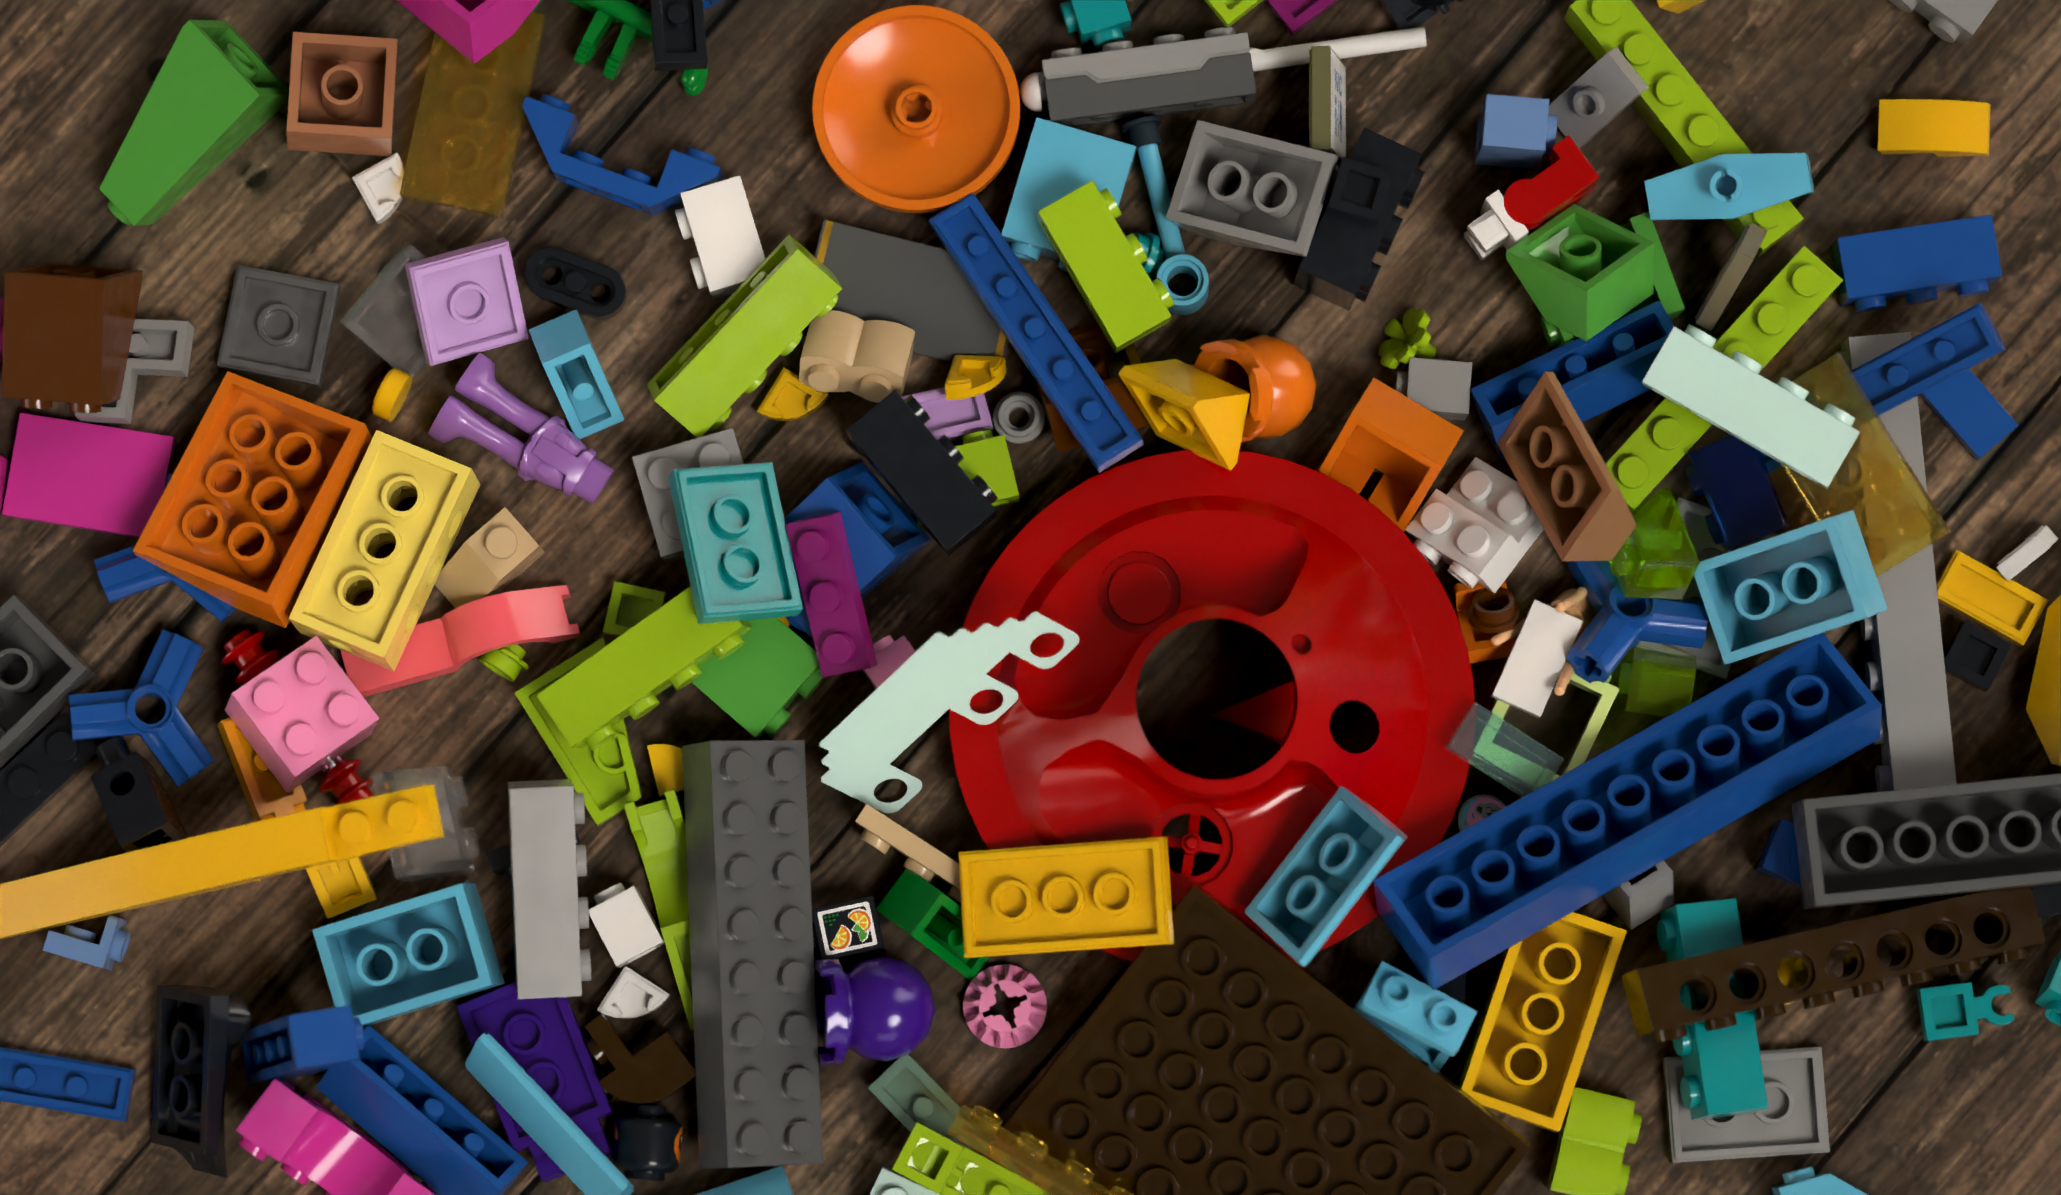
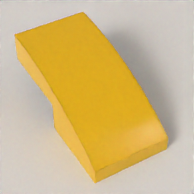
[1878,99,1990,157]

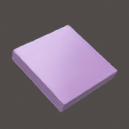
[405,237,529,366]

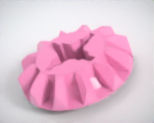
[963,964,1047,1049]

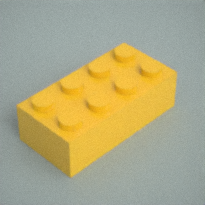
[1458,912,1627,1132]

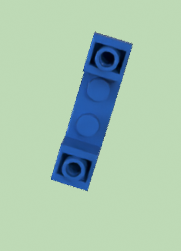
[522,94,723,216]

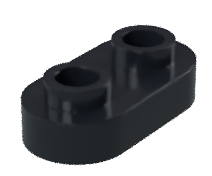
[525,247,627,320]

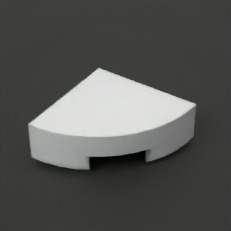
[352,153,406,224]
[1996,525,2058,581]
[597,966,670,1019]

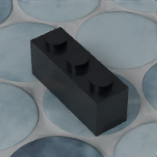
[846,390,998,556]

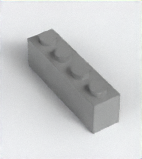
[507,779,591,999]

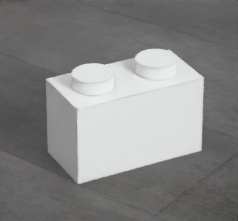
[675,175,765,300]

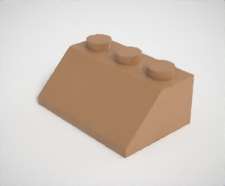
[1497,372,1637,561]

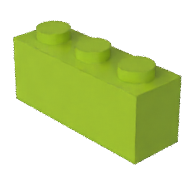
[1037,180,1174,353]

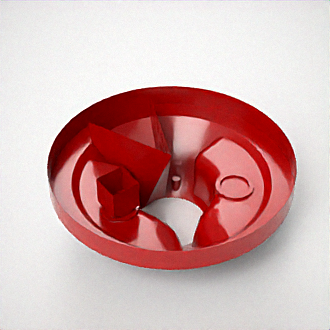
[949,450,1475,963]

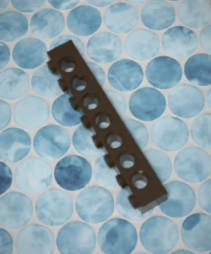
[1621,886,2045,1043]

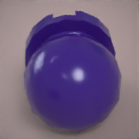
[814,957,935,1064]

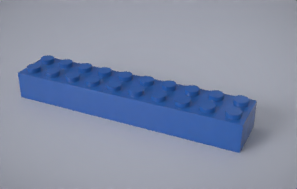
[1374,633,1882,990]

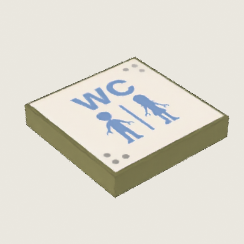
[1309,46,1346,166]

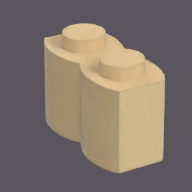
[799,310,915,403]

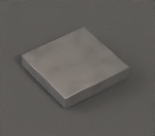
[217,265,341,387]

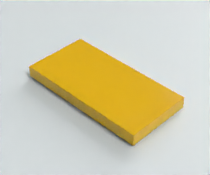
[958,837,1174,958]

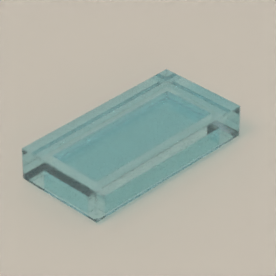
[1445,702,1564,797]

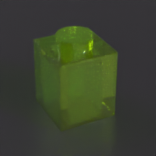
[1618,648,1696,717]

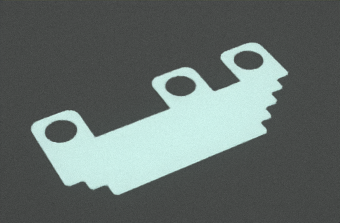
[819,612,1079,814]

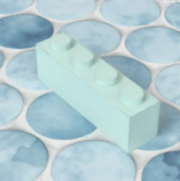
[1642,324,1860,489]

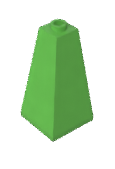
[99,20,289,226]

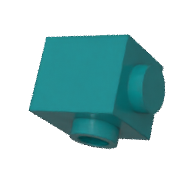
[1060,0,1131,48]

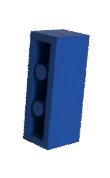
[1830,214,2002,312]

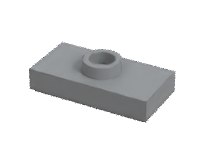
[1548,47,1649,148]

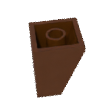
[2,262,143,413]

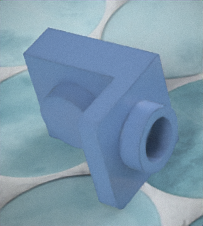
[43,915,131,971]

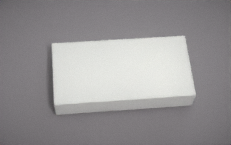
[1491,600,1583,718]

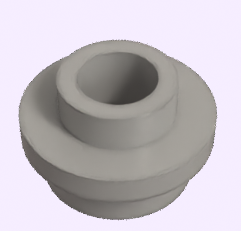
[993,392,1045,444]

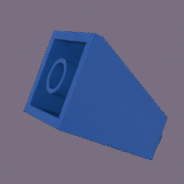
[784,462,931,638]

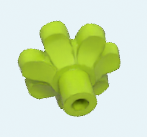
[1378,307,1436,369]

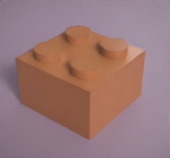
[286,32,398,156]

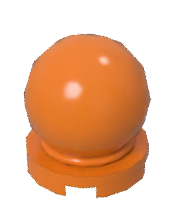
[1191,335,1317,442]

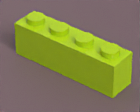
[647,234,842,438]
[536,586,752,750]

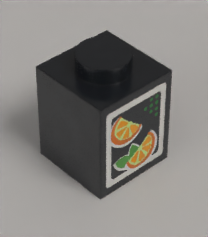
[812,896,885,960]

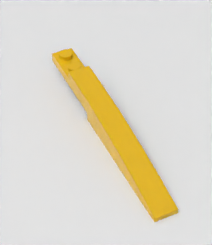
[0,784,444,939]

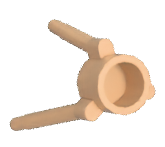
[1491,587,1595,696]

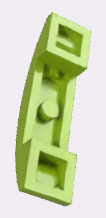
[892,1122,1056,1195]

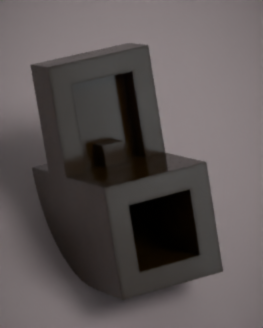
[584,1014,696,1104]

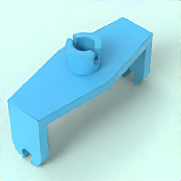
[1644,153,1814,221]

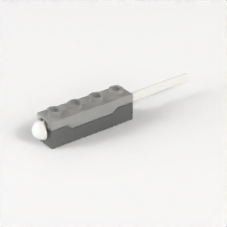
[1020,26,1427,128]

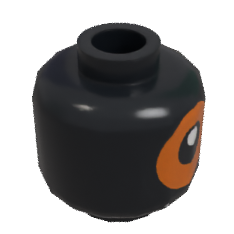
[611,1104,683,1181]

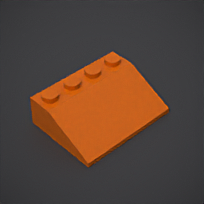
[133,371,373,628]

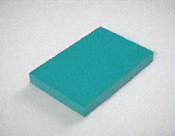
[668,462,803,624]

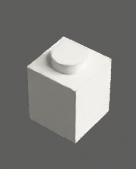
[589,883,665,968]

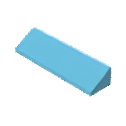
[465,1033,635,1195]

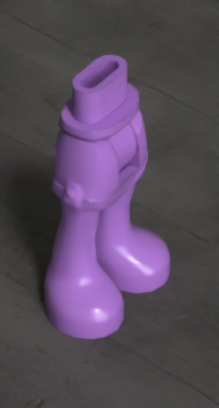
[428,353,614,505]

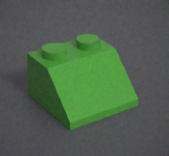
[1506,204,1655,342]

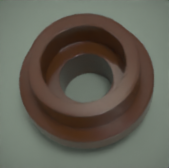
[1468,587,1521,635]

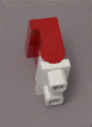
[1464,135,1600,261]

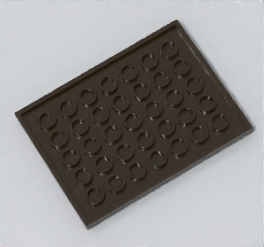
[1000,883,1531,1195]

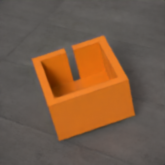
[1318,377,1464,532]

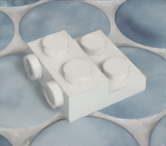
[1405,457,1544,593]

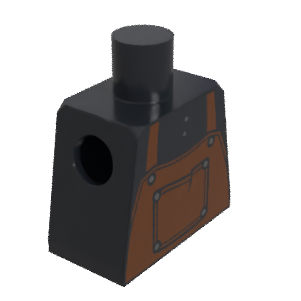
[91,737,189,852]

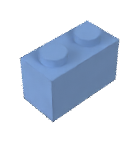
[1474,94,1557,170]

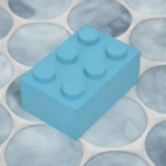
[1690,510,1888,665]
[312,883,505,1028]

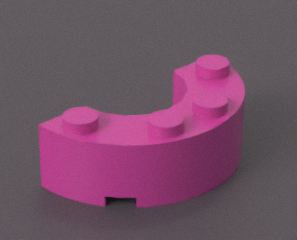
[236,1078,439,1195]

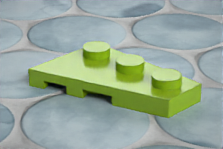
[515,637,643,826]

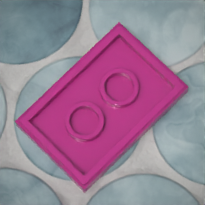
[2,413,176,538]

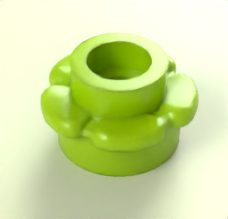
[479,644,529,682]

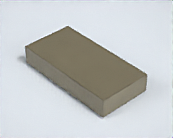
[1695,222,1767,331]

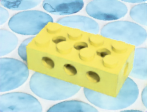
[289,430,481,672]

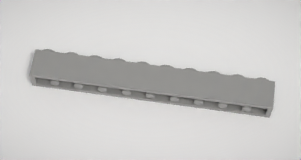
[1834,332,1957,792]

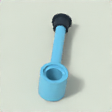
[1121,115,1209,315]

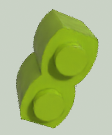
[1547,1087,1642,1195]

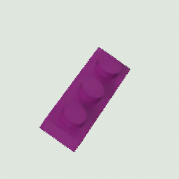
[785,511,878,677]

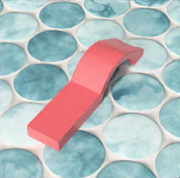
[341,585,581,697]

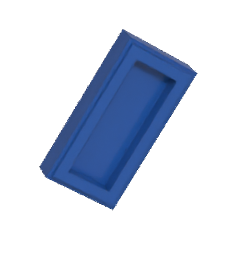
[1919,369,2018,461]

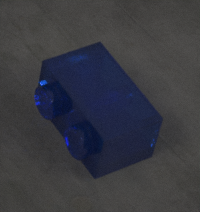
[1685,436,1792,551]

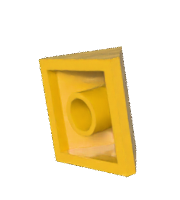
[1118,359,1250,471]

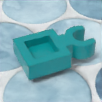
[1916,982,2015,1041]

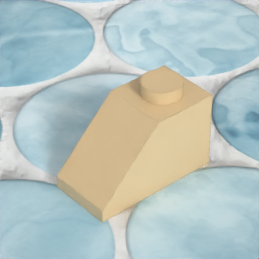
[435,507,545,608]

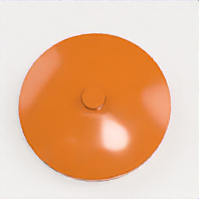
[812,5,1020,214]

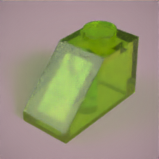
[1610,488,1700,599]

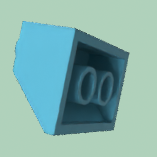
[1244,786,1408,967]

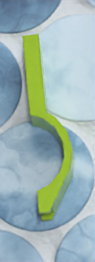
[624,788,694,1030]

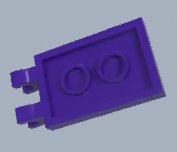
[457,982,614,1183]

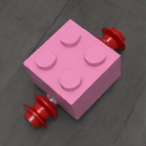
[221,629,380,806]

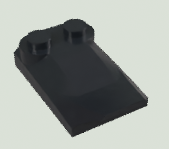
[151,985,250,1178]

